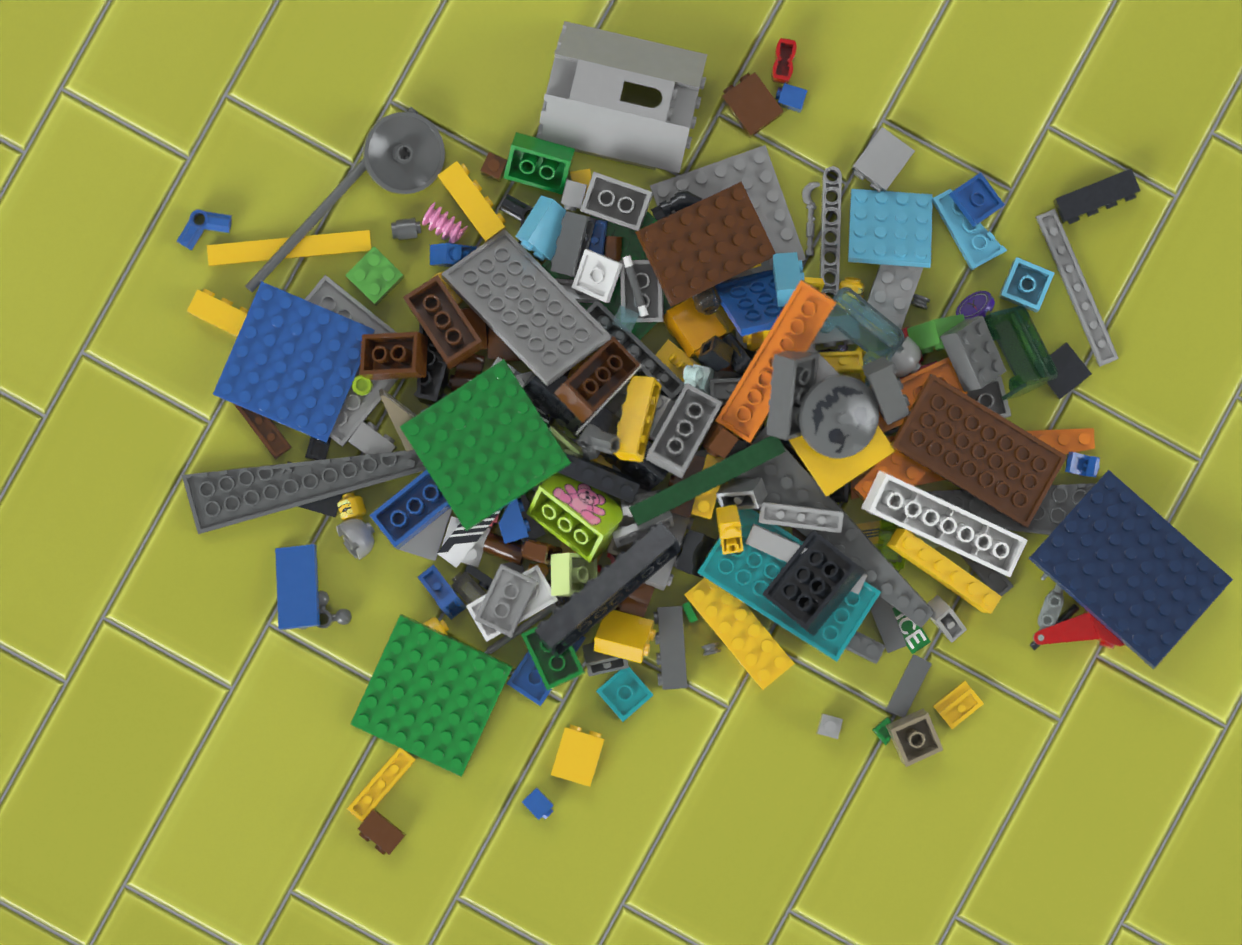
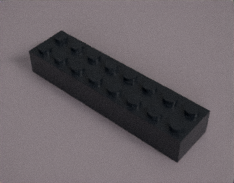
[522,372,669,492]
[535,522,681,659]

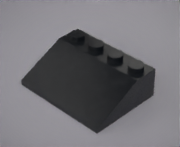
[762,530,866,636]

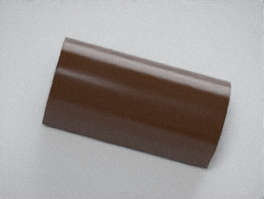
[604,236,623,278]
[483,532,524,566]

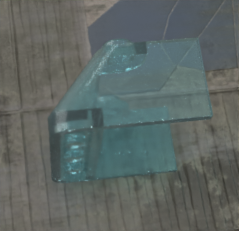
[820,287,905,386]

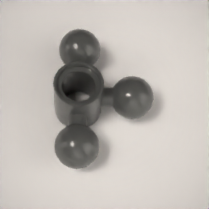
[299,590,352,630]

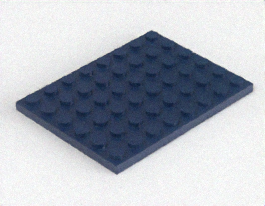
[1028,470,1233,669]

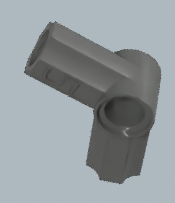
[577,424,620,461]

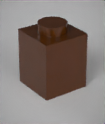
[480,152,508,182]

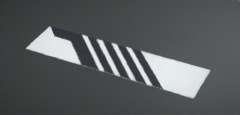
[437,509,502,568]

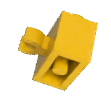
[655,339,699,383]

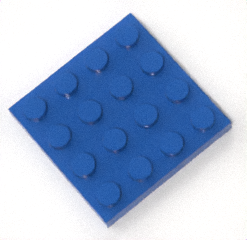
[712,270,785,336]

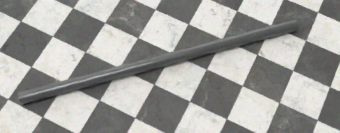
[245,107,418,293]

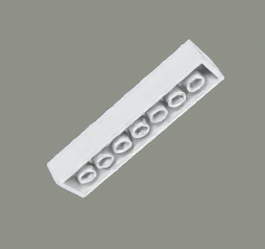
[862,471,1027,577]

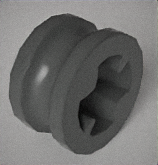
[910,294,930,310]
[701,642,721,656]

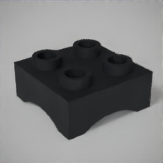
[676,529,716,578]

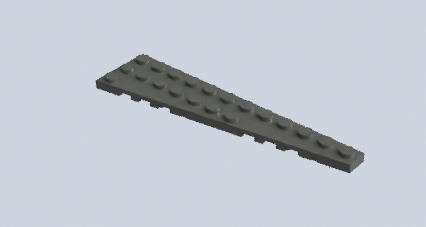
[182,450,426,534]

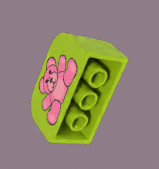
[526,472,623,563]

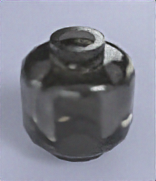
[692,286,721,315]

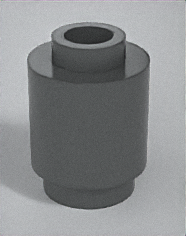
[391,218,421,240]

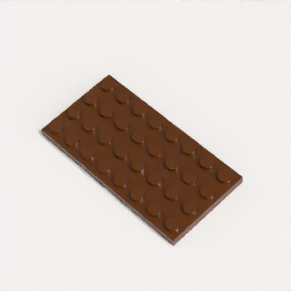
[890,374,1067,528]

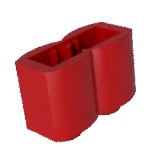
[772,38,797,84]

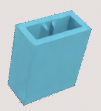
[516,195,566,261]

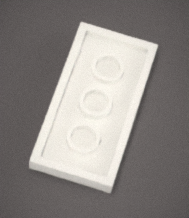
[466,565,558,642]

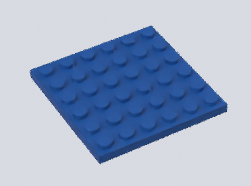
[213,281,375,443]

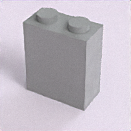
[852,127,915,192]

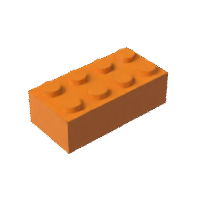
[852,449,929,519]

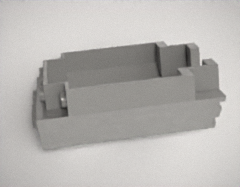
[537,21,707,173]

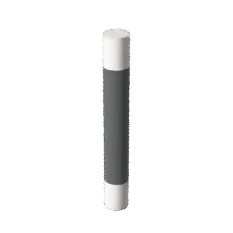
[623,256,648,317]

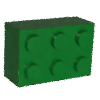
[504,132,575,195]
[521,627,585,691]

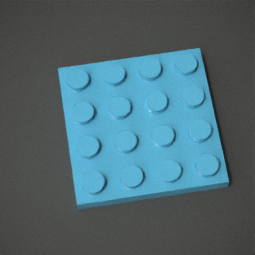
[848,189,933,268]

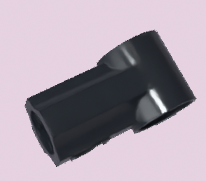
[499,194,533,247]
[722,333,755,376]

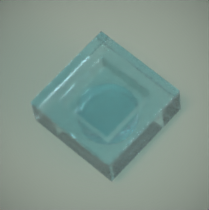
[612,305,640,333]

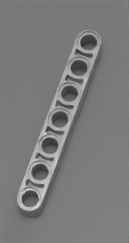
[820,166,842,302]

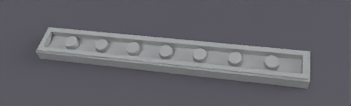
[1035,209,1119,367]

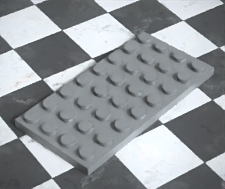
[441,229,611,386]

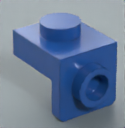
[1065,452,1100,477]

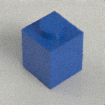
[775,83,807,113]
[522,787,554,820]

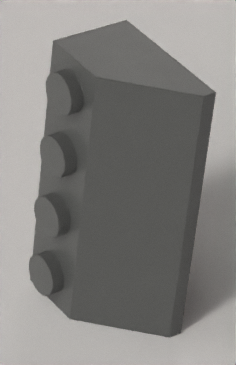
[767,351,819,440]

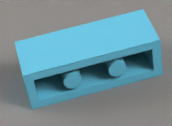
[773,252,804,307]

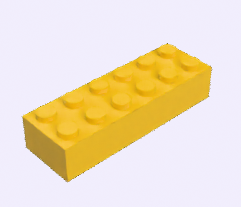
[684,578,794,690]

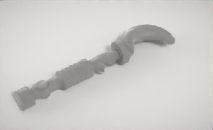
[802,182,820,256]

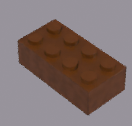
[403,275,484,369]
[554,336,641,423]

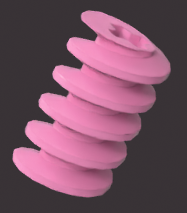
[422,202,468,244]

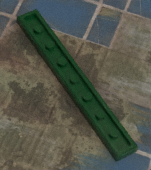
[629,436,786,526]

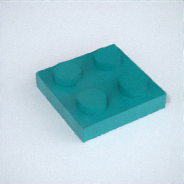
[596,667,653,722]

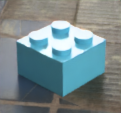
[999,257,1054,313]

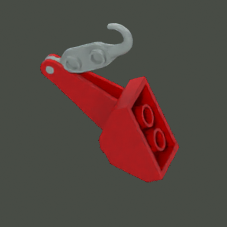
[1033,573,1125,649]

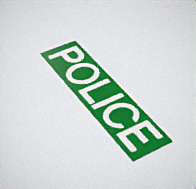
[891,605,931,654]

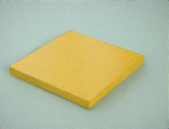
[788,426,895,497]

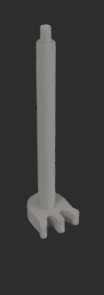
[484,603,558,654]

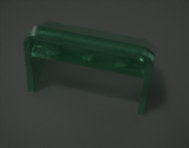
[983,306,1058,401]

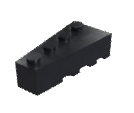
[417,324,450,405]

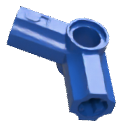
[177,210,232,251]

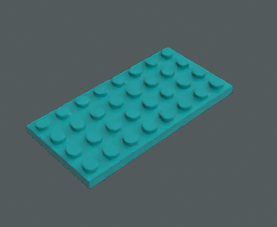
[697,509,881,662]

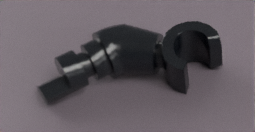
[651,191,702,220]

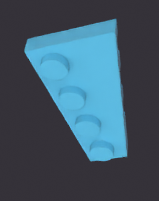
[932,189,1007,270]

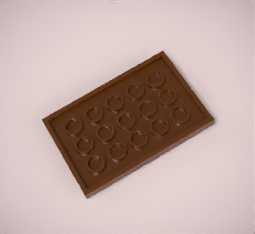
[635,181,776,307]

